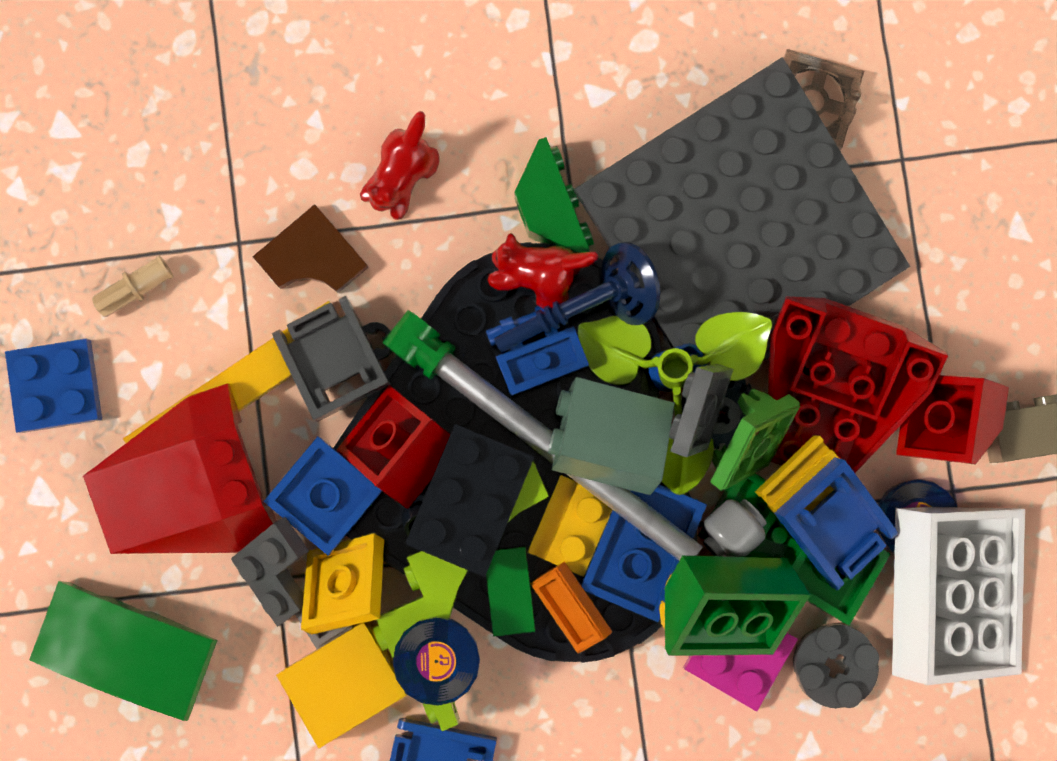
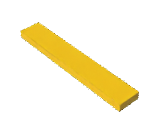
[123,301,341,443]

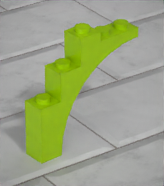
[373,461,549,731]

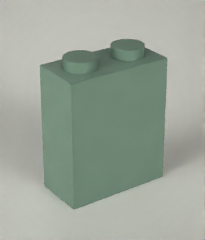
[548,377,675,495]

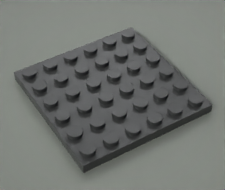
[573,57,910,365]

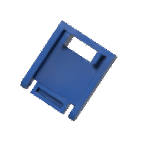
[774,457,898,590]
[390,718,497,761]

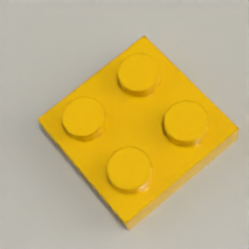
[301,533,384,635]

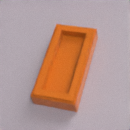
[530,561,612,653]

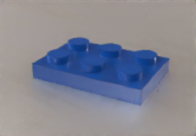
[581,484,707,622]

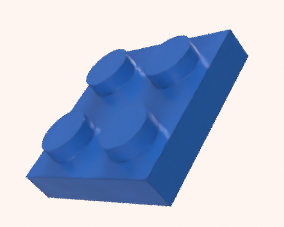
[5,338,102,433]
[263,436,383,556]

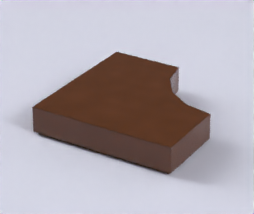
[252,204,369,293]

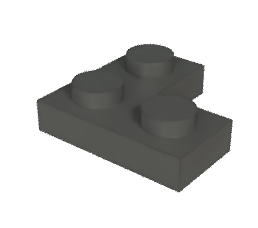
[231,517,309,627]

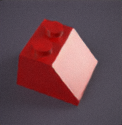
[896,375,1009,465]
[336,385,450,509]

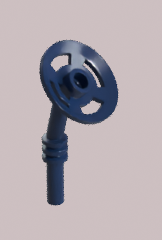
[494,242,660,352]

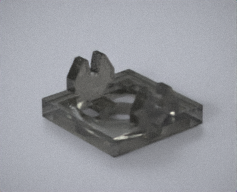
[783,49,865,150]

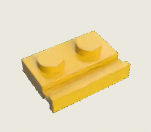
[755,436,840,522]
[527,475,612,577]

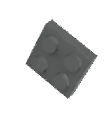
[669,364,734,457]

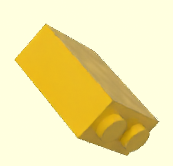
[276,621,411,749]

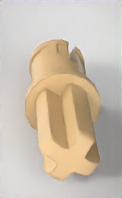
[92,255,174,317]

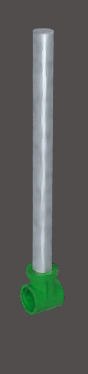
[382,310,703,561]

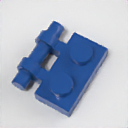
[486,306,589,396]

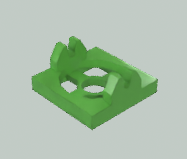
[710,389,800,491]

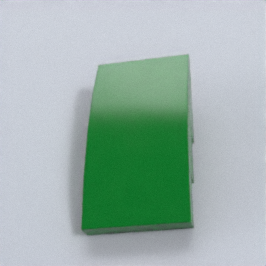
[698,473,891,626]
[29,581,218,721]

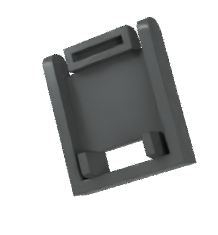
[272,296,391,422]

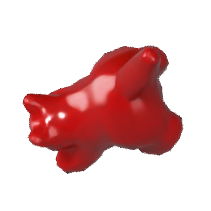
[359,111,440,220]
[488,233,598,309]

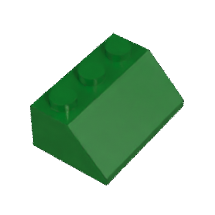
[665,555,811,656]

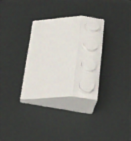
[892,507,1025,685]

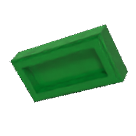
[486,547,535,637]

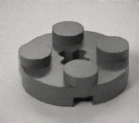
[793,623,879,709]

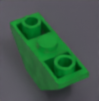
[514,137,594,253]

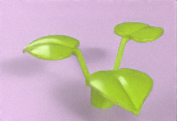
[578,312,772,495]

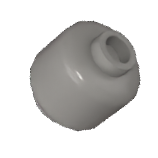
[703,499,767,557]

